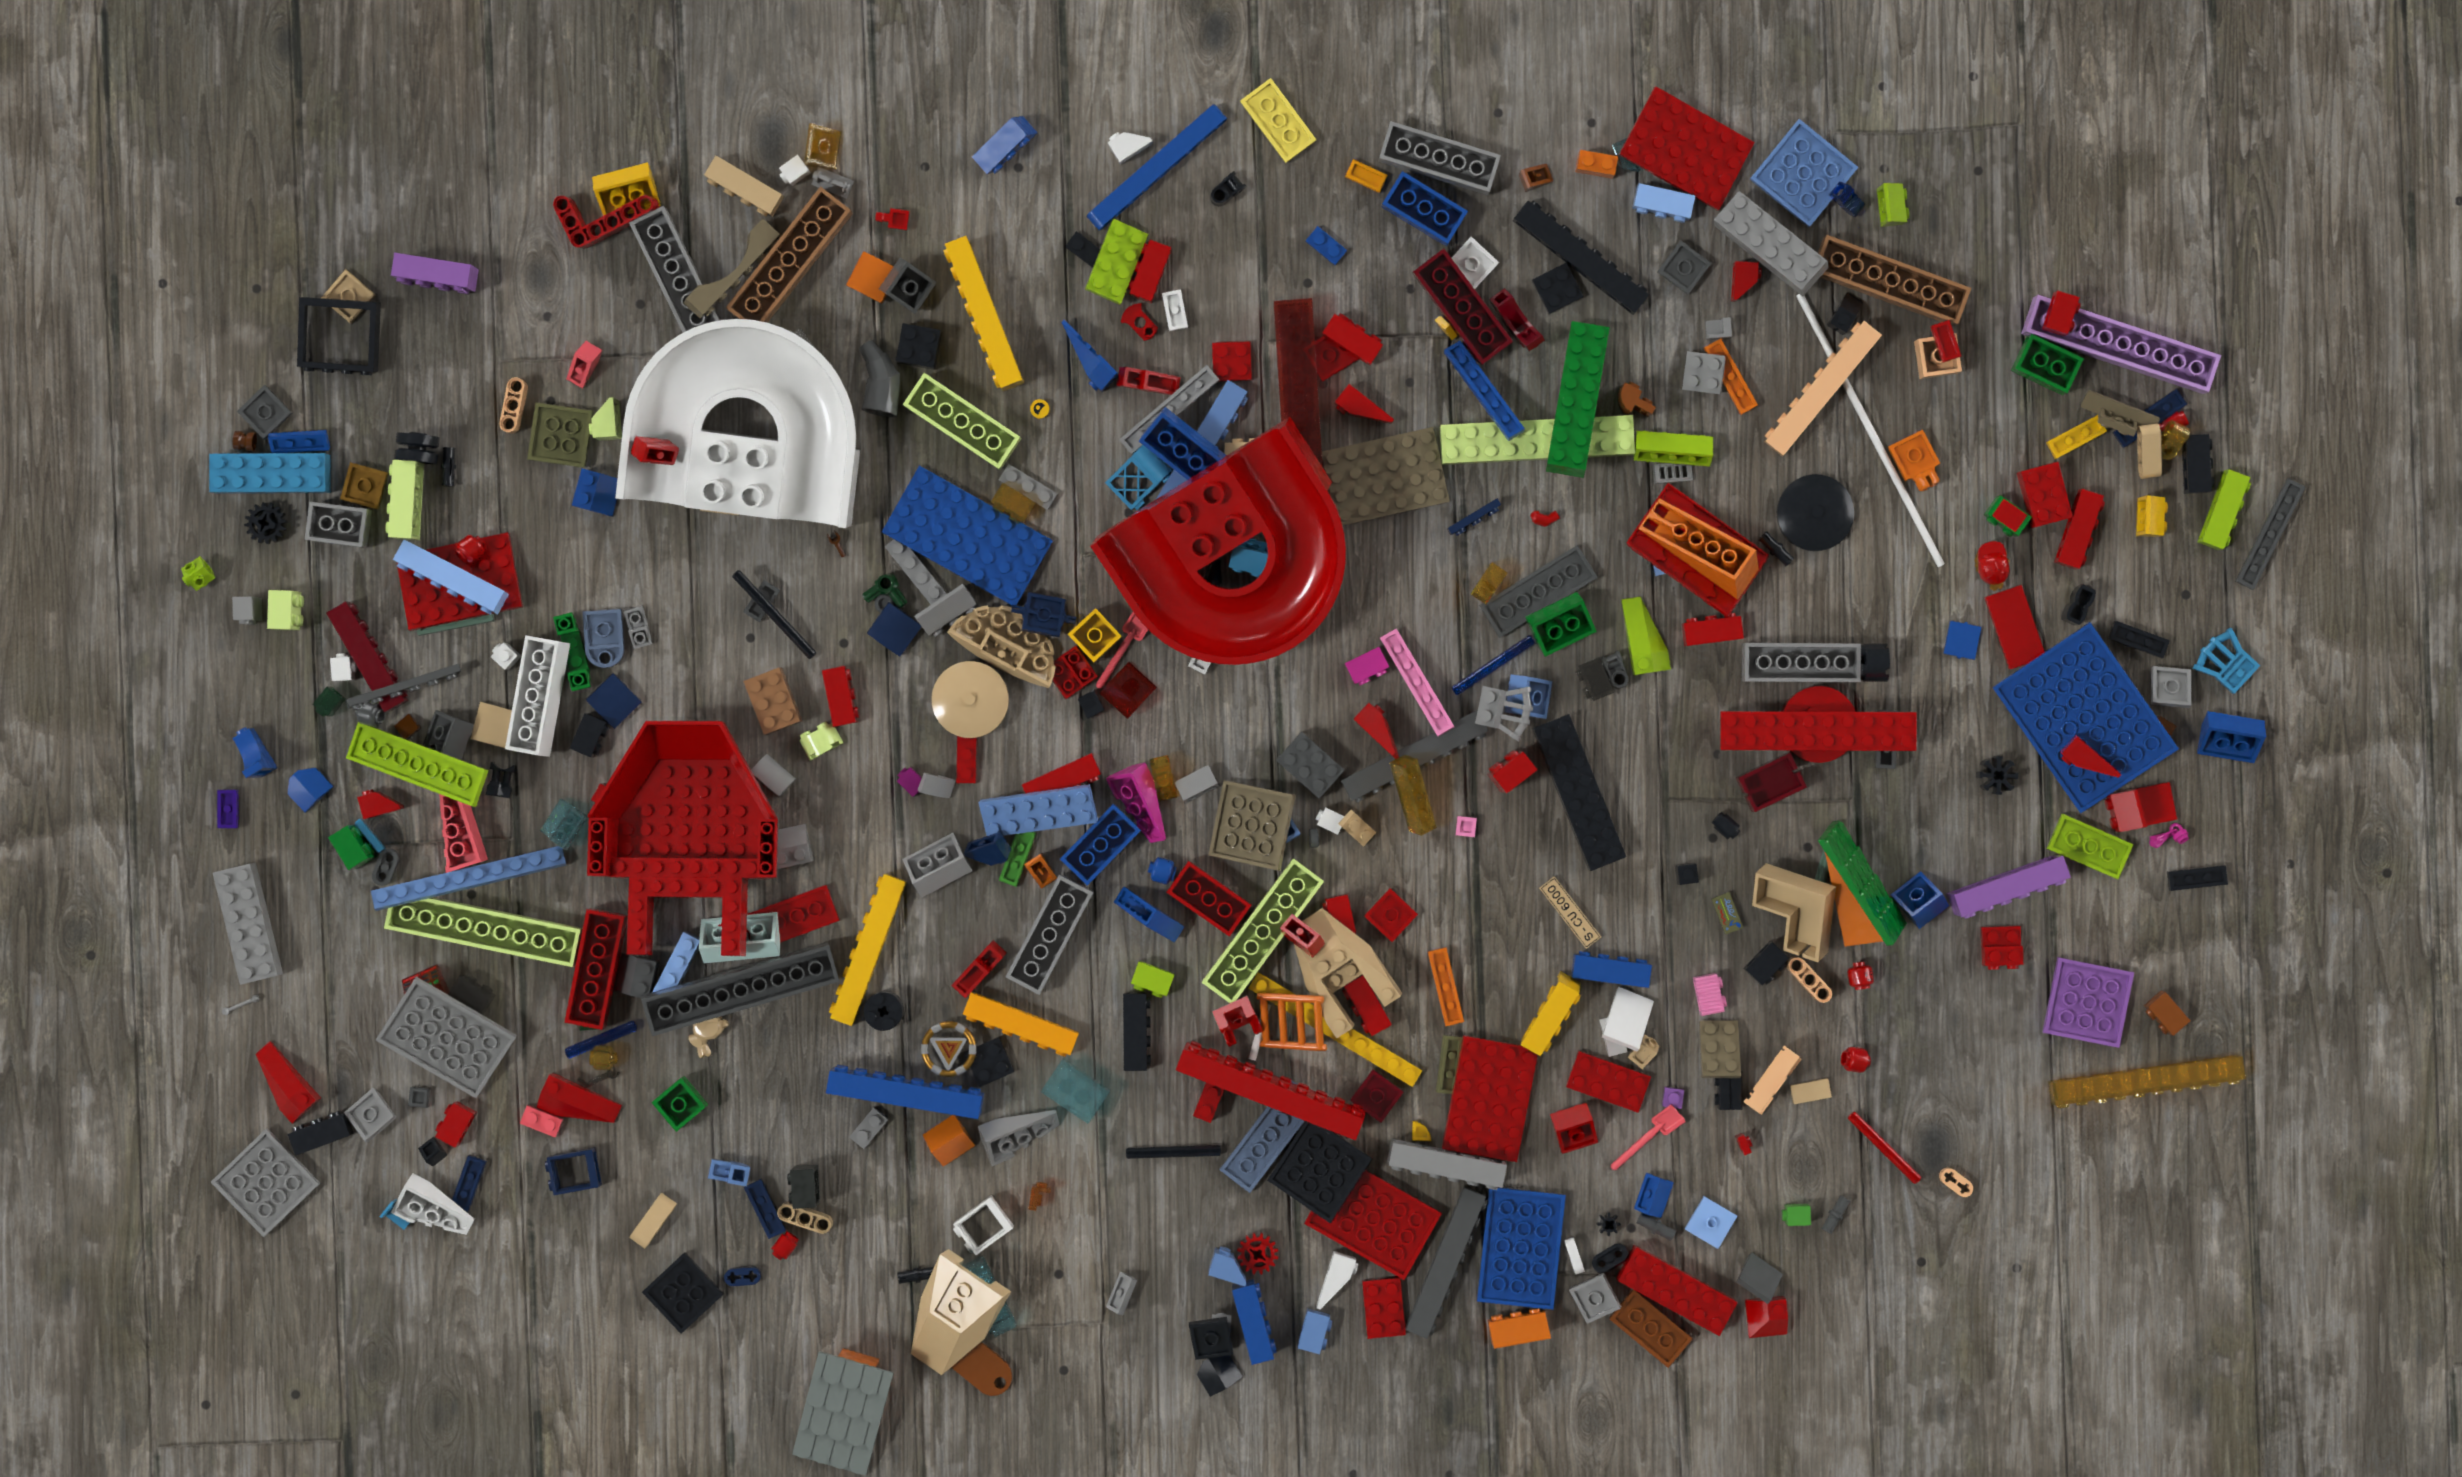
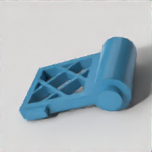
[1105,445,1173,510]

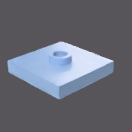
[1684,1196,1737,1249]

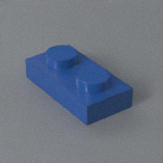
[1305,226,1347,266]

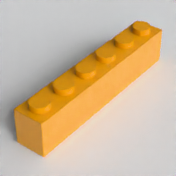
[963,992,1079,1057]

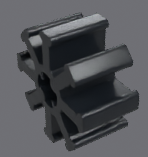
[1976,756,2018,795]

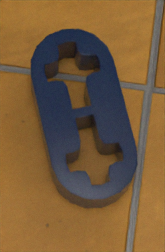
[724,1266,762,1286]

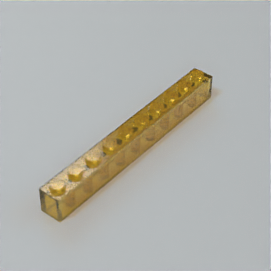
[2048,1055,2246,1108]

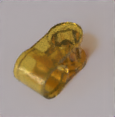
[2161,420,2190,460]

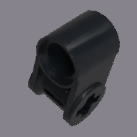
[1210,171,1246,207]

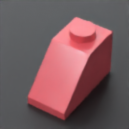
[566,341,602,389]

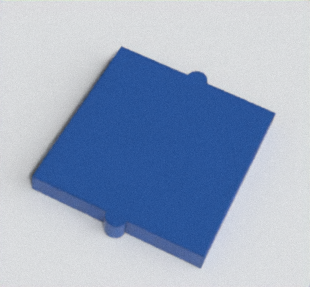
[1943,621,1982,660]

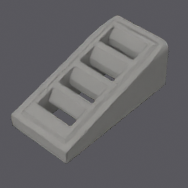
[1653,463,1693,484]

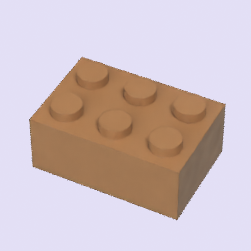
[743,667,802,735]

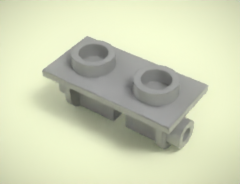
[811,167,854,199]

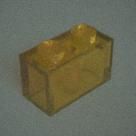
[991,483,1036,524]

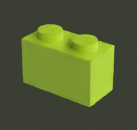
[1131,961,1175,998]

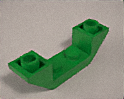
[553,612,591,692]

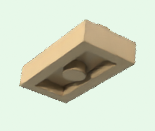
[1338,810,1376,847]

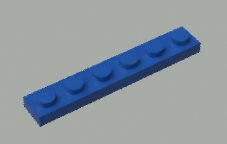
[1444,341,1525,441]

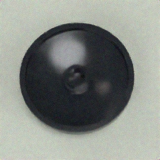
[1776,474,1854,551]

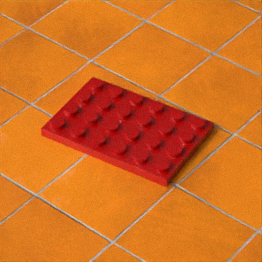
[1618,86,1755,211]
[396,532,523,631]
[1442,1035,1538,1162]
[1304,1170,1442,1280]

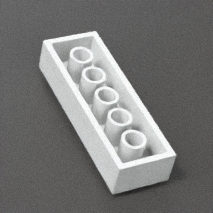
[505,635,570,757]

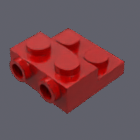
[1981,926,2023,970]

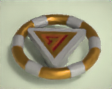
[921,1021,976,1077]

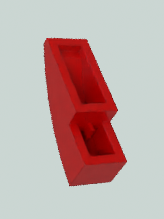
[1117,367,1181,395]
[951,940,1007,998]

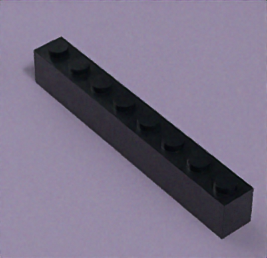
[1513,200,1649,315]

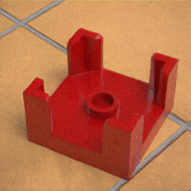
[1212,996,1263,1047]

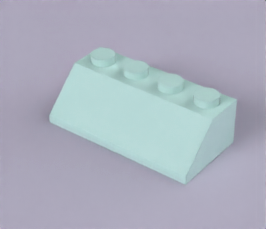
[699,912,780,963]

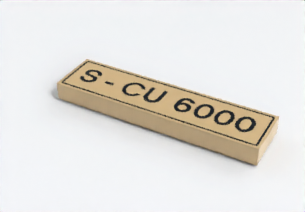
[1539,876,1601,949]

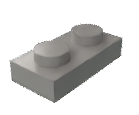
[849,1107,888,1149]
[1106,1272,1137,1315]

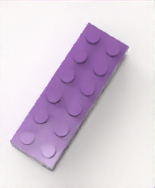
[1947,854,2071,919]

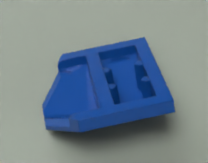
[287,768,334,813]

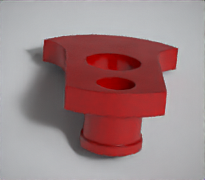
[1121,303,1158,341]

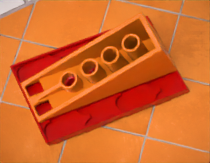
[1626,483,1769,617]

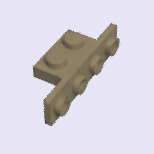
[2081,390,2160,437]

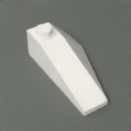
[391,1173,475,1235]

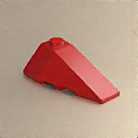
[536,1073,622,1123]

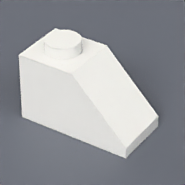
[1108,132,1153,165]

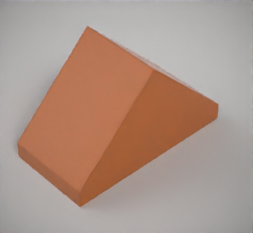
[1024,853,1057,889]

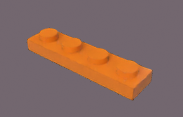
[1703,338,1758,415]
[1427,947,1464,1026]

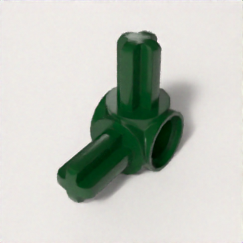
[862,573,907,608]

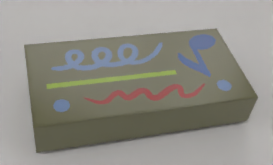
[1711,892,1743,935]

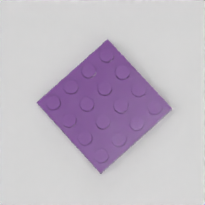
[2042,957,2134,1048]

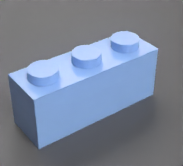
[1632,183,1695,223]

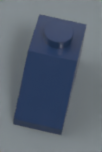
[964,832,1011,866]

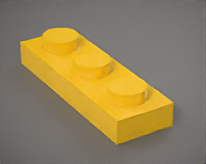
[2046,415,2107,459]

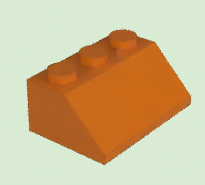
[1487,1308,1551,1349]

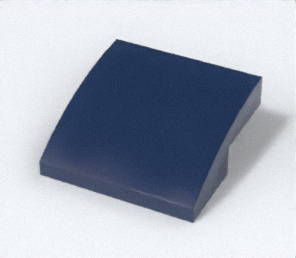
[867,602,922,657]
[586,673,642,729]

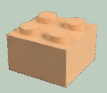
[1914,333,1962,379]

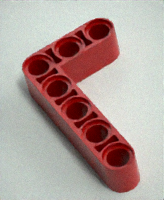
[553,195,659,249]

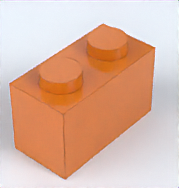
[1575,150,1618,179]

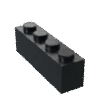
[1123,993,1151,1071]

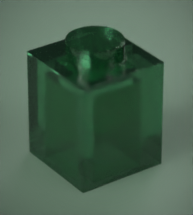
[312,686,346,717]

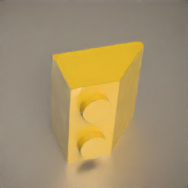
[2136,495,2168,537]

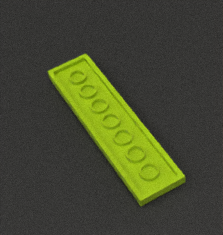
[346,722,489,807]

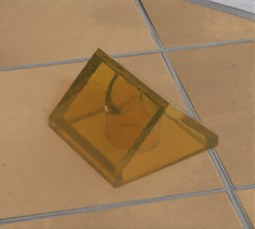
[804,123,842,169]

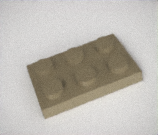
[1699,1021,1741,1078]

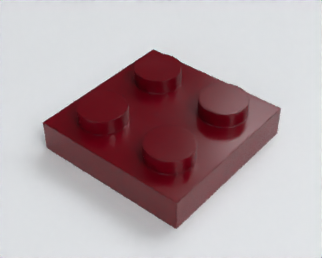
[1350,1069,1404,1123]

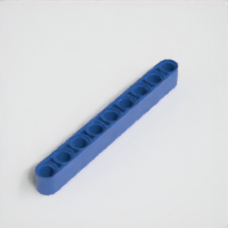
[1086,104,1228,231]

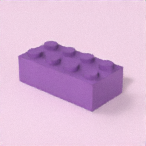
[391,253,479,295]

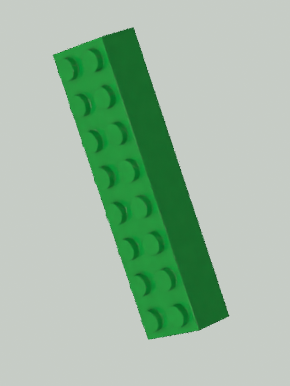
[1546,321,1610,478]

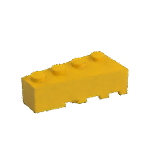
[1521,971,1581,1056]

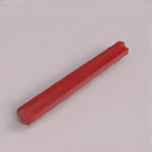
[1848,1112,1921,1184]

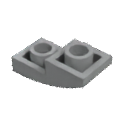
[623,605,653,649]
[918,773,956,798]

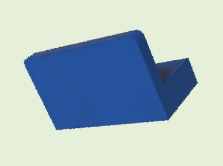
[1634,1173,1674,1218]

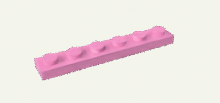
[1380,628,1455,737]

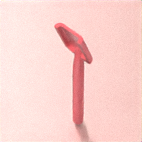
[1096,612,1148,689]
[1611,1104,1685,1170]

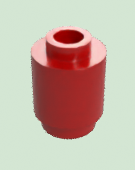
[771,1231,799,1260]

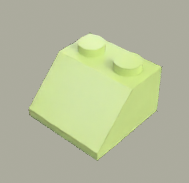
[589,397,622,441]

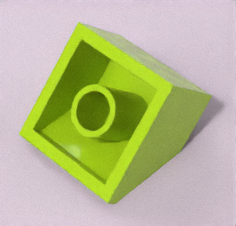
[1876,183,1909,227]

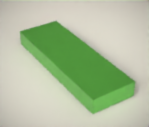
[999,832,1036,887]

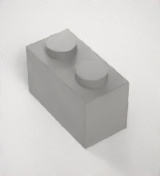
[232,596,262,625]

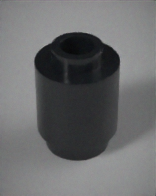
[1711,812,1740,840]

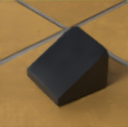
[418,1137,447,1166]

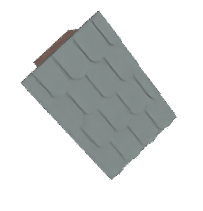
[792,1348,894,1476]

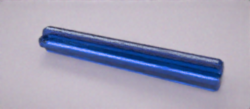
[565,1021,637,1059]

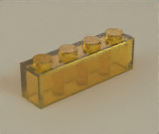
[1389,755,1437,836]

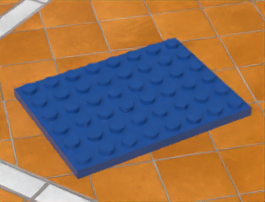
[1992,622,2179,813]

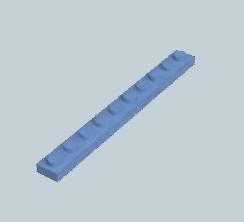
[371,845,566,911]

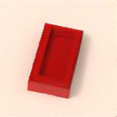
[1930,320,1962,363]

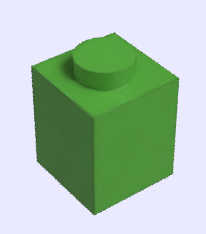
[1781,1204,1811,1226]

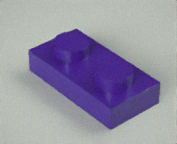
[217,790,239,828]

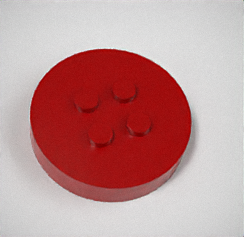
[1781,686,1856,763]

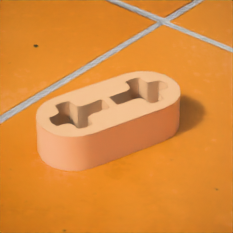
[1939,1167,1973,1197]

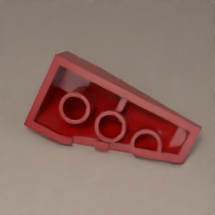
[255,1041,321,1124]

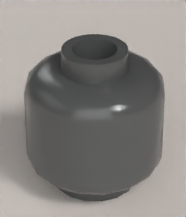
[355,702,386,727]

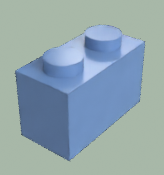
[1297,1308,1332,1354]

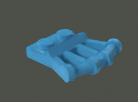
[2192,628,2260,694]

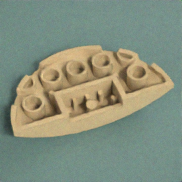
[947,605,1055,688]

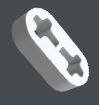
[1564,1237,1585,1275]

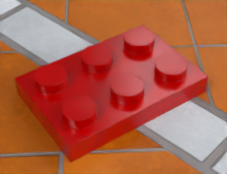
[1362,1277,1406,1339]

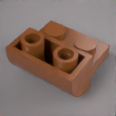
[1617,382,1656,417]

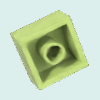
[267,590,304,630]

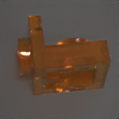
[1028,1182,1051,1211]

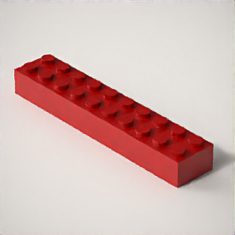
[1720,711,1917,751]
[1175,1041,1366,1141]

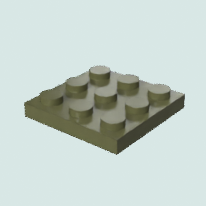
[527,402,594,468]

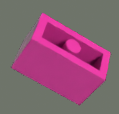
[1345,647,1389,686]

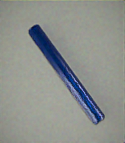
[1452,635,1535,695]

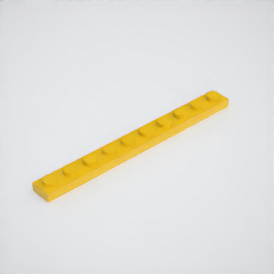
[1248,972,1422,1087]

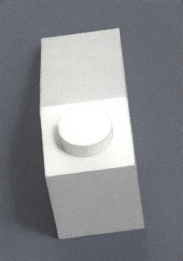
[1316,1251,1358,1309]

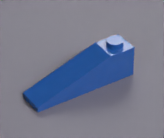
[1062,320,1118,392]

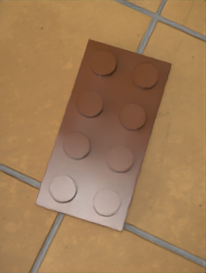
[1609,1289,1693,1368]

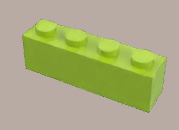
[1634,430,1713,467]
[2197,469,2251,550]

